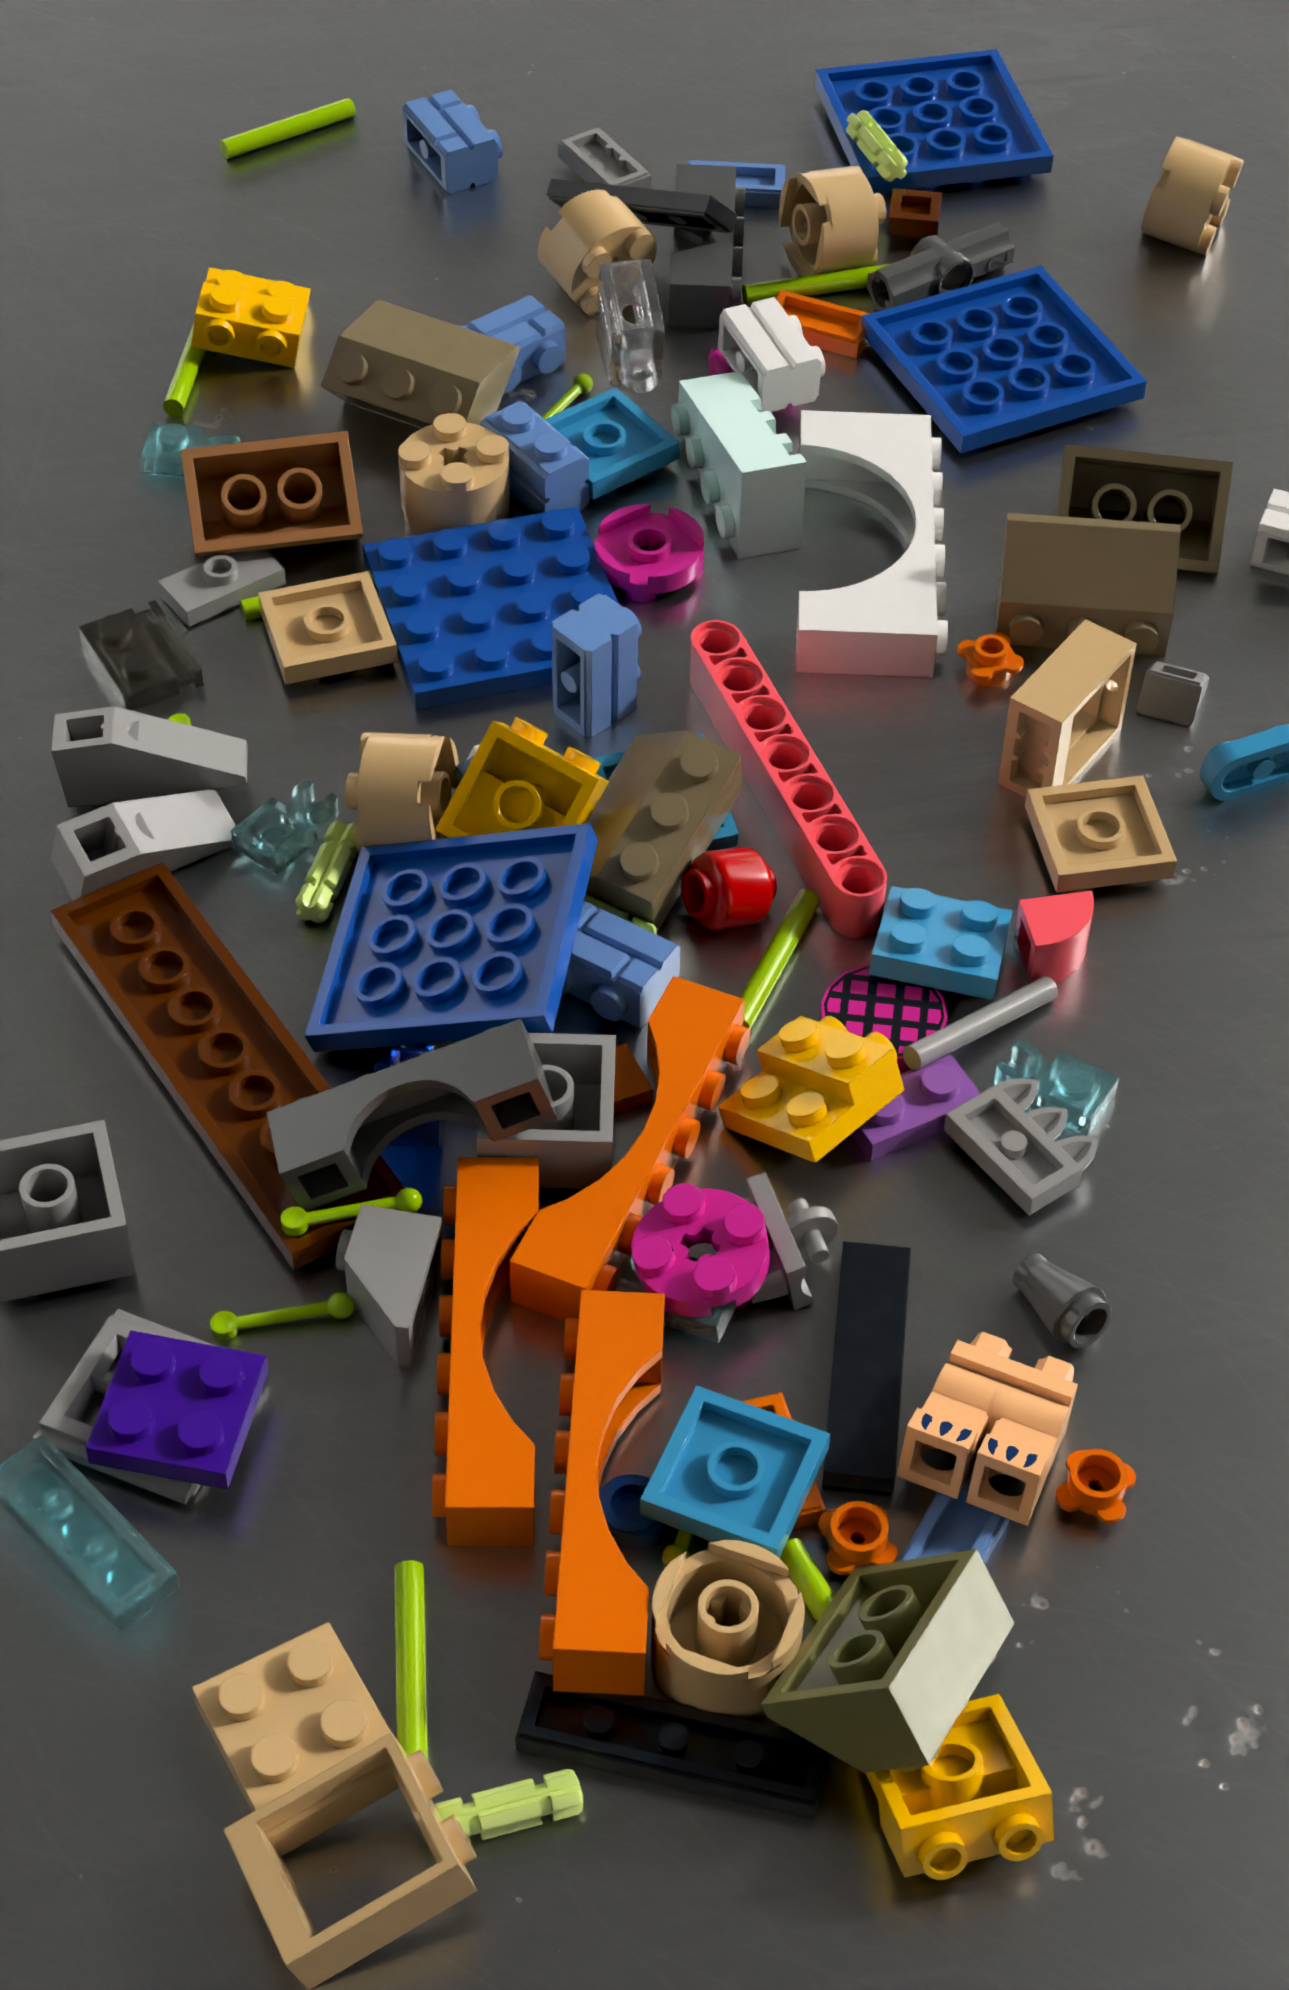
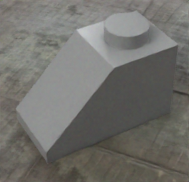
[336,1204,443,1368]

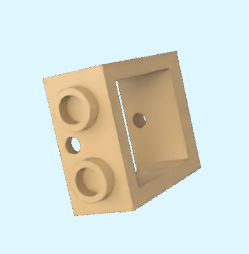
[998,619,1137,797]
[223,1732,477,1990]

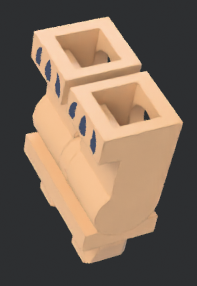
[896,1331,1078,1526]

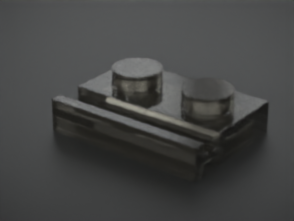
[79,600,204,711]

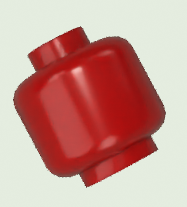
[681,846,777,931]

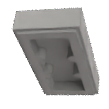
[558,127,652,189]
[158,549,286,627]

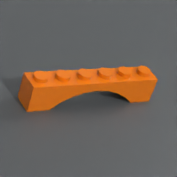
[509,976,750,1321]
[432,1157,540,1546]
[539,1290,665,1696]

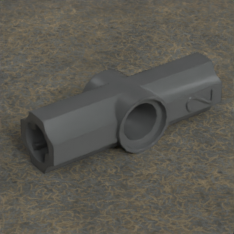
[867,222,1015,311]

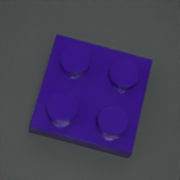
[85,1330,269,1490]

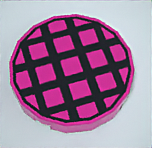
[819,964,948,1073]

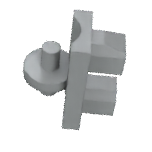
[745,1172,839,1311]

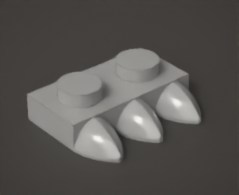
[944,1079,1098,1216]

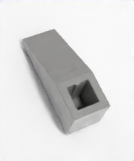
[51,706,248,808]
[50,789,243,901]

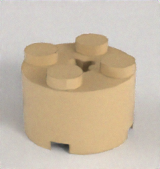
[1141,136,1244,256]
[779,166,886,276]
[538,189,657,316]
[398,413,510,535]
[345,732,460,853]
[650,1540,805,1721]

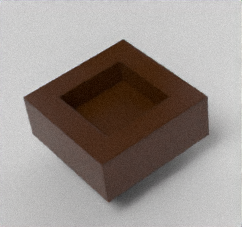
[888,188,942,239]

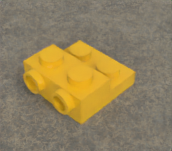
[191,267,311,368]
[435,717,609,838]
[718,1016,905,1163]
[866,1694,1054,1880]

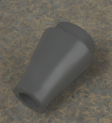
[1012,1253,1112,1348]

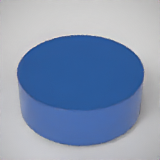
[599,1474,667,1550]

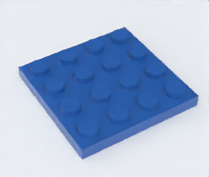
[815,49,1054,195]
[861,265,1147,453]
[363,506,639,710]
[304,823,598,1052]

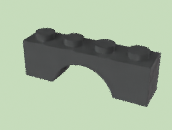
[668,164,746,329]
[266,1019,558,1211]

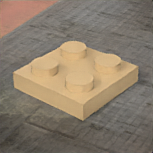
[258,571,398,685]
[1025,775,1177,892]
[191,1622,391,1812]

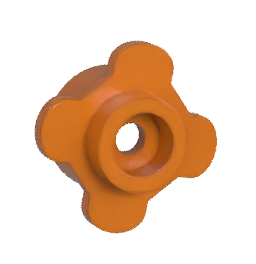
[957,633,1024,687]
[1055,1449,1136,1524]
[818,1501,898,1575]

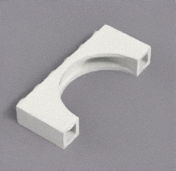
[796,410,948,678]

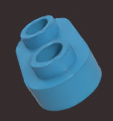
[1200,724,1289,801]

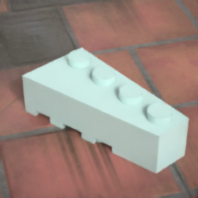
[671,371,807,559]

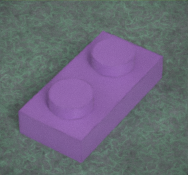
[851,1053,981,1161]

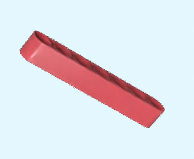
[689,620,887,939]

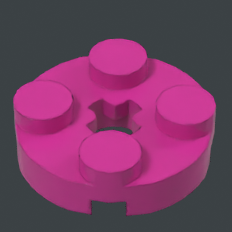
[595,504,704,602]
[631,1183,771,1318]

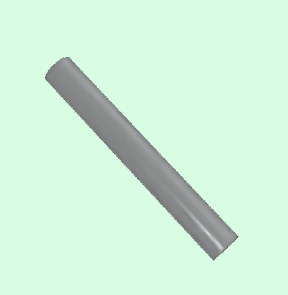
[903,976,1058,1070]

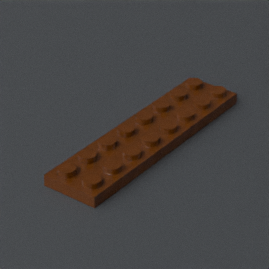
[50,862,405,1270]

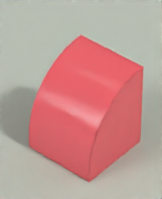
[1013,890,1094,984]

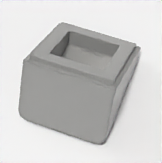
[1137,661,1210,726]

